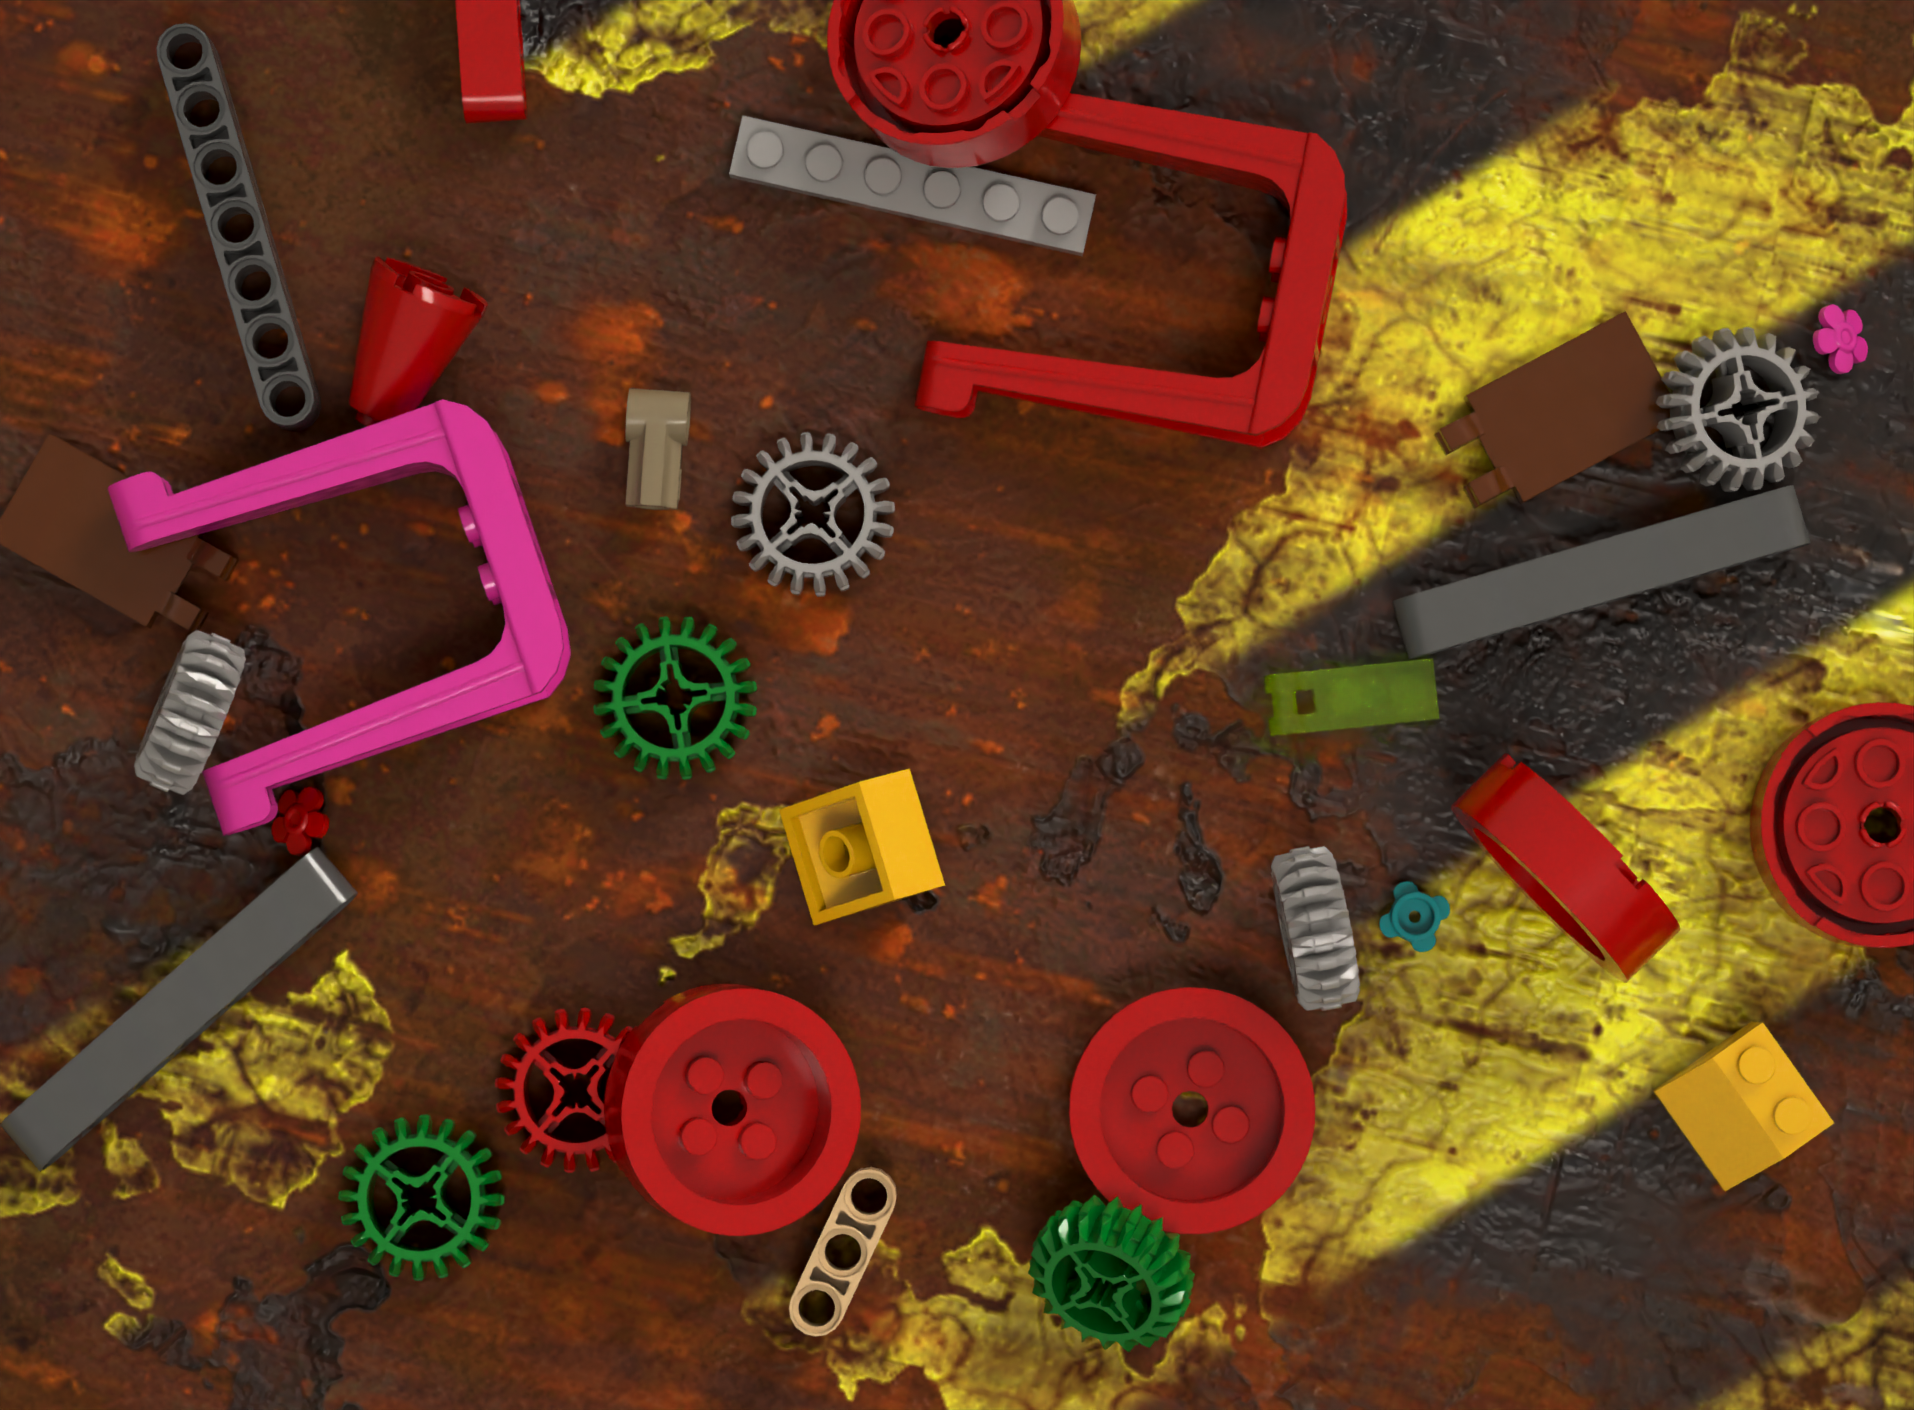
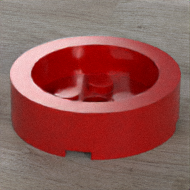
[827,0,1081,168]
[1750,702,1914,948]
[1451,753,1680,983]
[604,984,861,1236]
[1068,987,1316,1234]

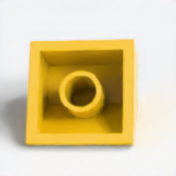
[779,768,945,926]
[1653,1021,1834,1191]

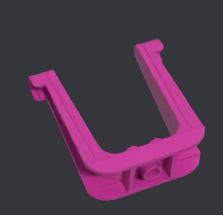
[107,399,571,836]

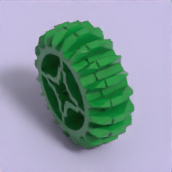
[593,616,758,780]
[338,1114,505,1281]
[1028,1194,1195,1352]

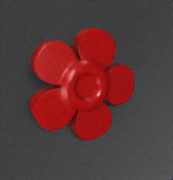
[271,787,329,856]

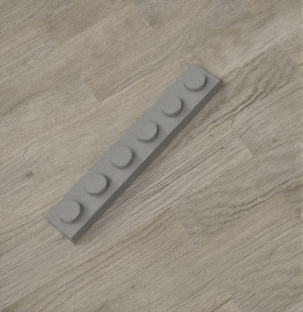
[729,115,1096,257]

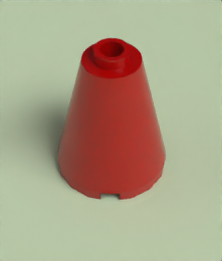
[348,256,488,426]

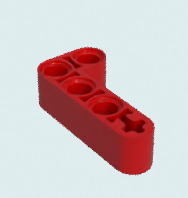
[455,0,527,124]

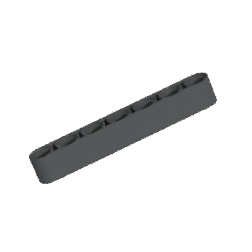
[156,23,321,432]
[1392,485,1811,660]
[0,847,358,1172]

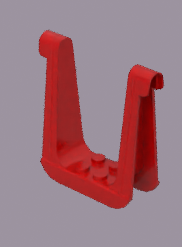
[914,93,1347,449]

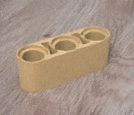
[789,1167,897,1337]

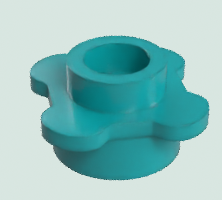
[1379,881,1450,952]

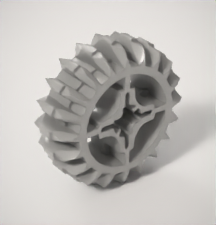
[1655,327,1821,492]
[731,432,895,597]
[134,630,246,795]
[1271,846,1360,1011]

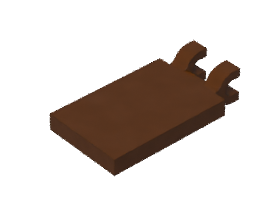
[1434,311,1670,509]
[0,433,239,632]

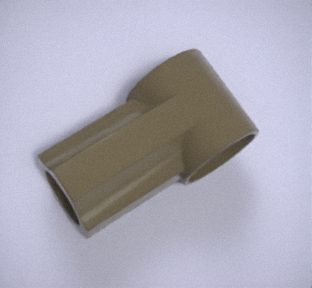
[625,388,691,510]

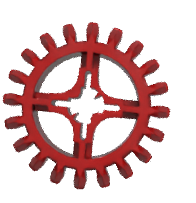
[495,1008,633,1173]

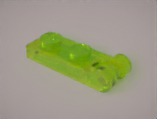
[1263,658,1440,737]

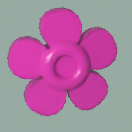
[1813,304,1868,374]

